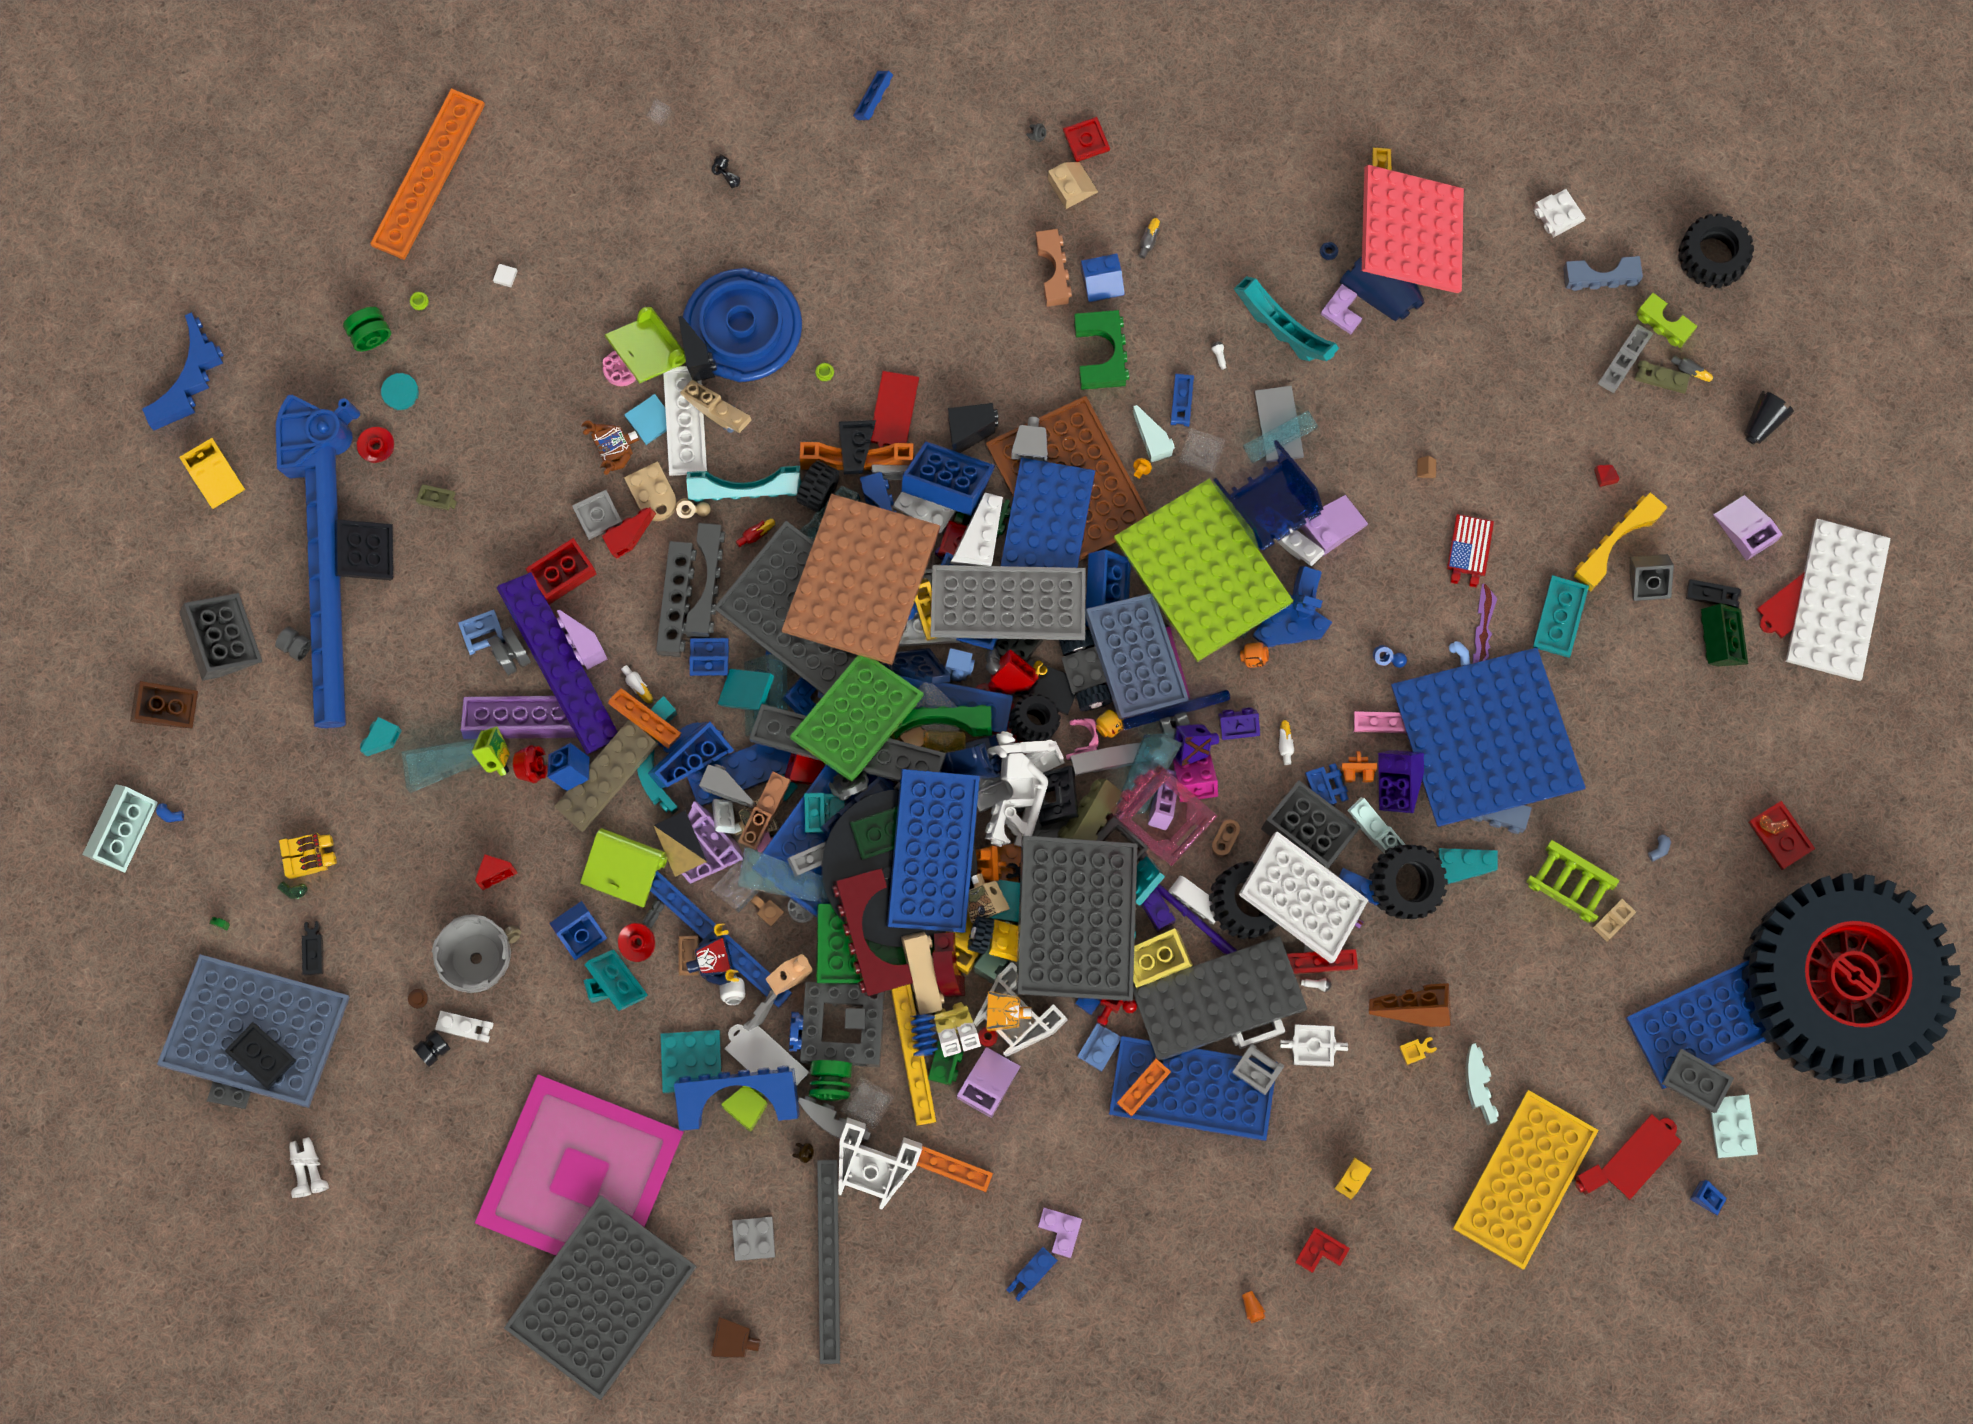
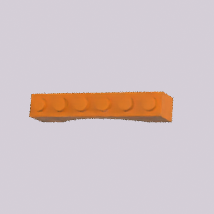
[800,442,914,470]

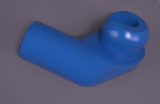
[156,803,184,823]

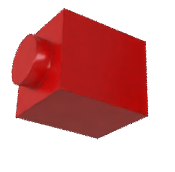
[1575,1164,1609,1195]

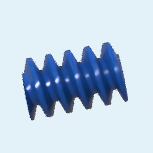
[910,1014,938,1056]

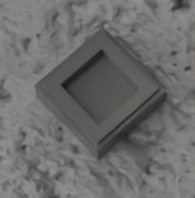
[845,1008,866,1029]

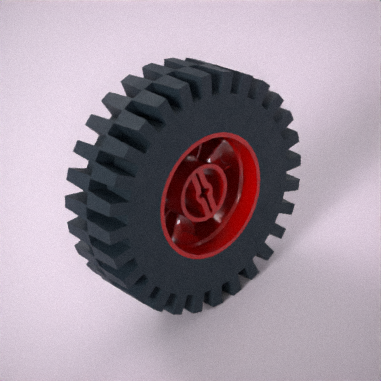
[1742,873,1961,1084]

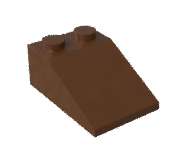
[130,681,198,729]

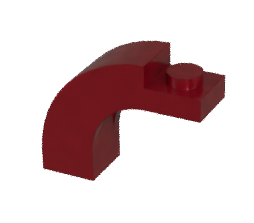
[933,932,965,997]

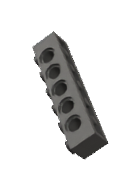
[656,541,697,657]

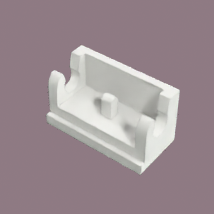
[1025,741,1065,773]

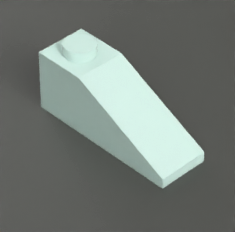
[1133,405,1175,462]

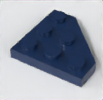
[876,648,951,684]

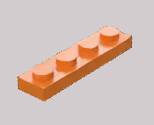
[608,688,681,749]
[916,1146,993,1193]

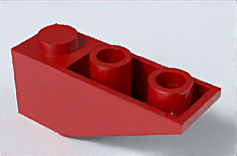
[602,507,656,559]

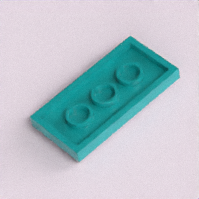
[1532,575,1589,658]

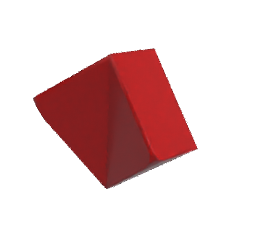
[1594,465,1620,487]

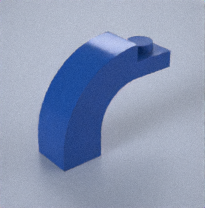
[1292,566,1323,615]

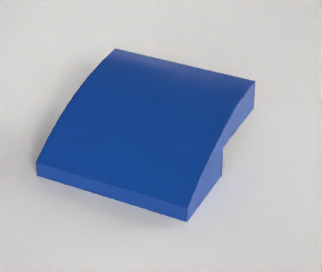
[690,638,729,676]

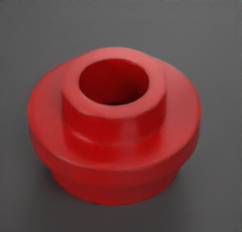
[978,1027,998,1047]

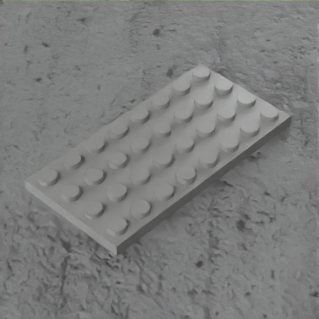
[931,565,1085,640]

